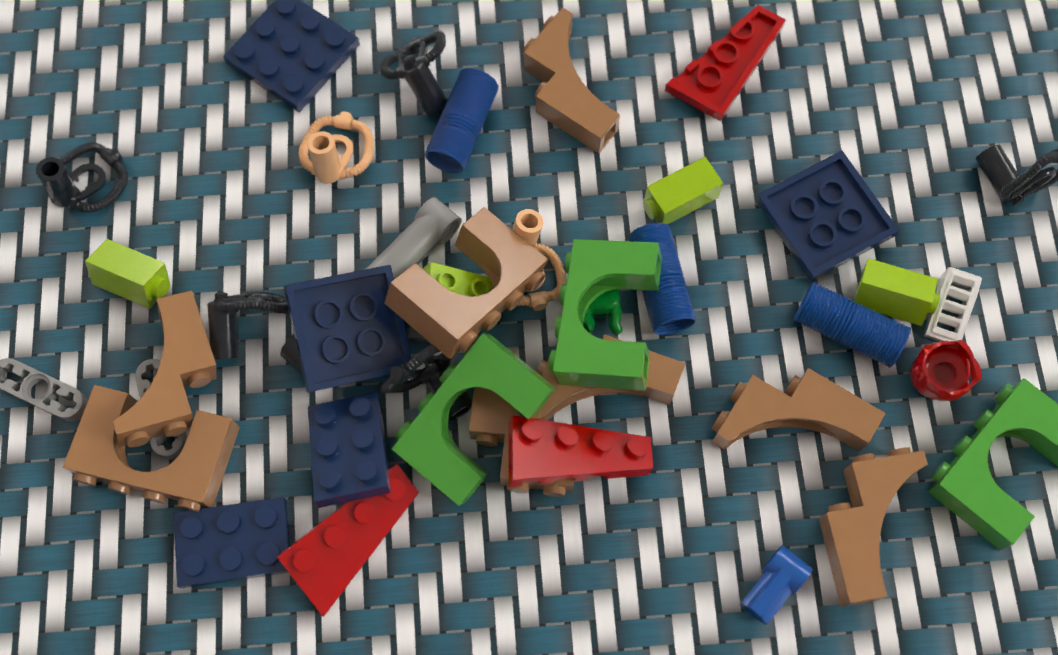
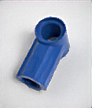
[740,545,813,625]

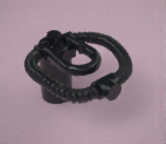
[380,31,448,115]
[36,142,128,213]
[976,145,1058,206]
[207,291,289,359]
[380,344,472,420]

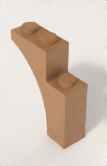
[523,7,620,154]
[113,290,216,447]
[533,334,685,421]
[469,351,574,497]
[711,368,886,452]
[819,447,928,607]

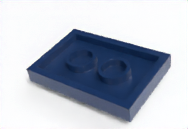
[308,392,391,508]
[174,497,290,589]

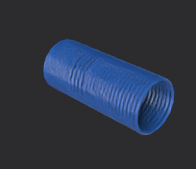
[425,68,499,174]
[627,223,696,335]
[794,282,911,368]

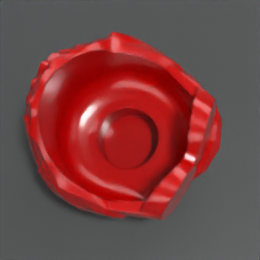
[909,340,982,401]

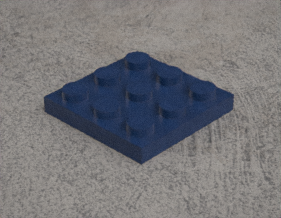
[223,0,360,113]
[755,150,900,282]
[283,265,412,393]

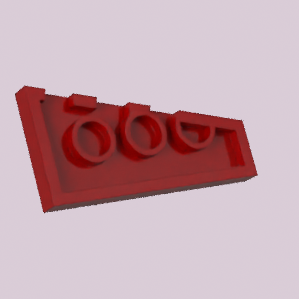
[664,5,786,122]
[508,415,653,487]
[277,463,419,617]

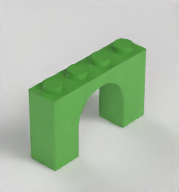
[549,239,662,391]
[392,333,557,506]
[927,378,1058,550]

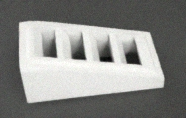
[923,267,982,342]

